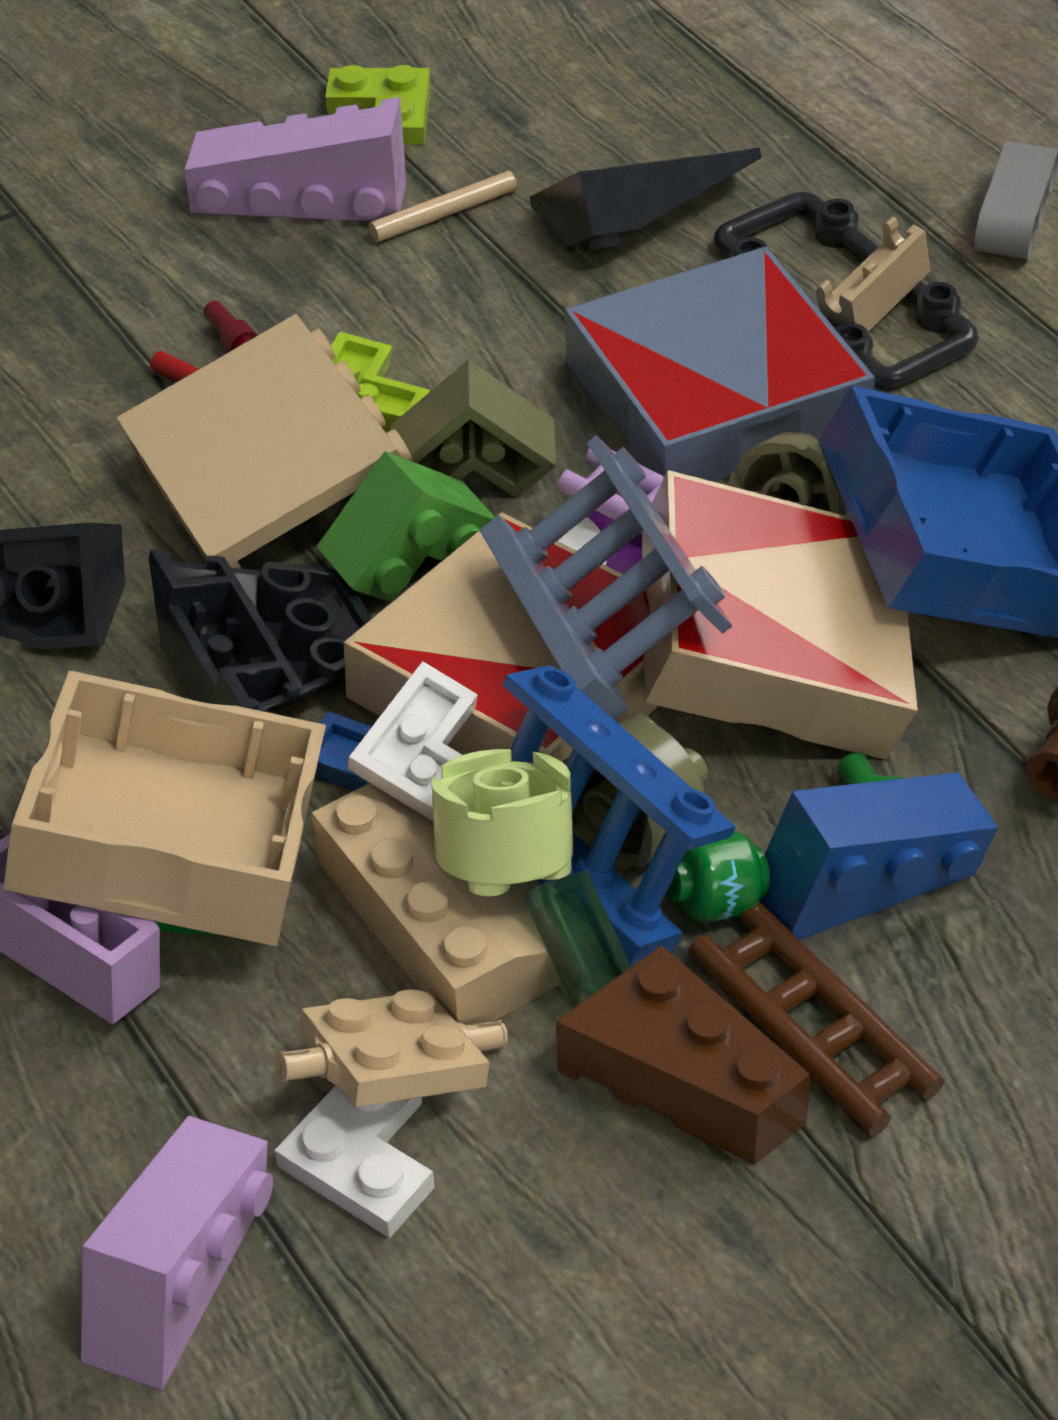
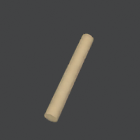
[369,171,517,243]

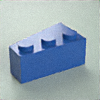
[759,772,999,940]

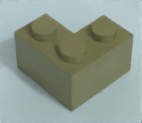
[390,359,557,498]

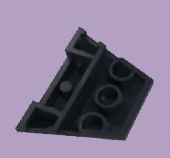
[149,549,373,712]

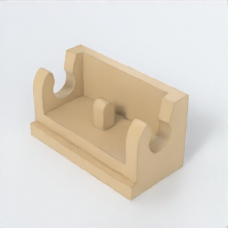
[816,216,931,332]

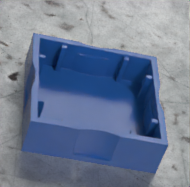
[818,385,1058,638]

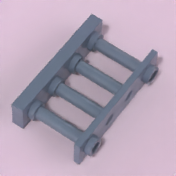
[479,435,733,719]

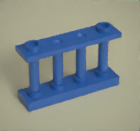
[502,665,736,968]

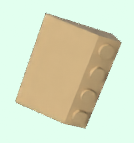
[312,783,615,1025]

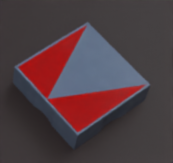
[565,246,875,482]

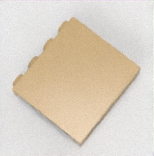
[116,314,412,568]

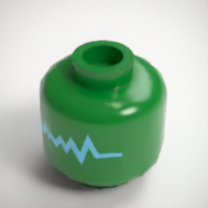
[666,831,770,923]

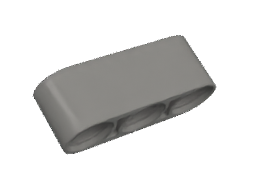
[974,140,1058,260]

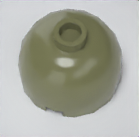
[728,432,848,516]

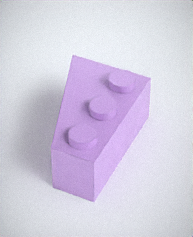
[0,833,160,1025]
[81,1116,273,1391]

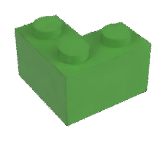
[316,451,495,602]

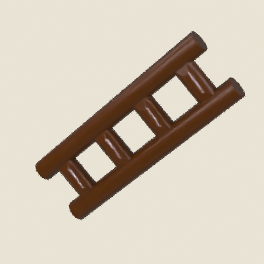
[688,902,945,1136]

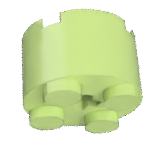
[431,749,573,896]

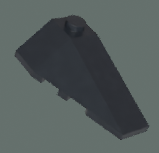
[529,147,762,253]
[0,522,125,650]

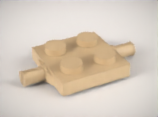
[275,990,508,1108]

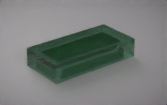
[522,870,631,1009]

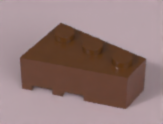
[556,945,810,1164]

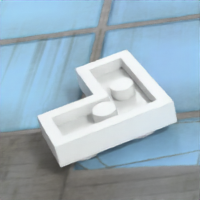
[348,661,478,821]
[275,1085,435,1238]

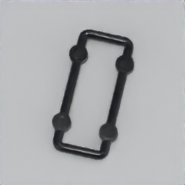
[713,192,979,389]

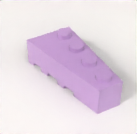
[184,97,407,221]

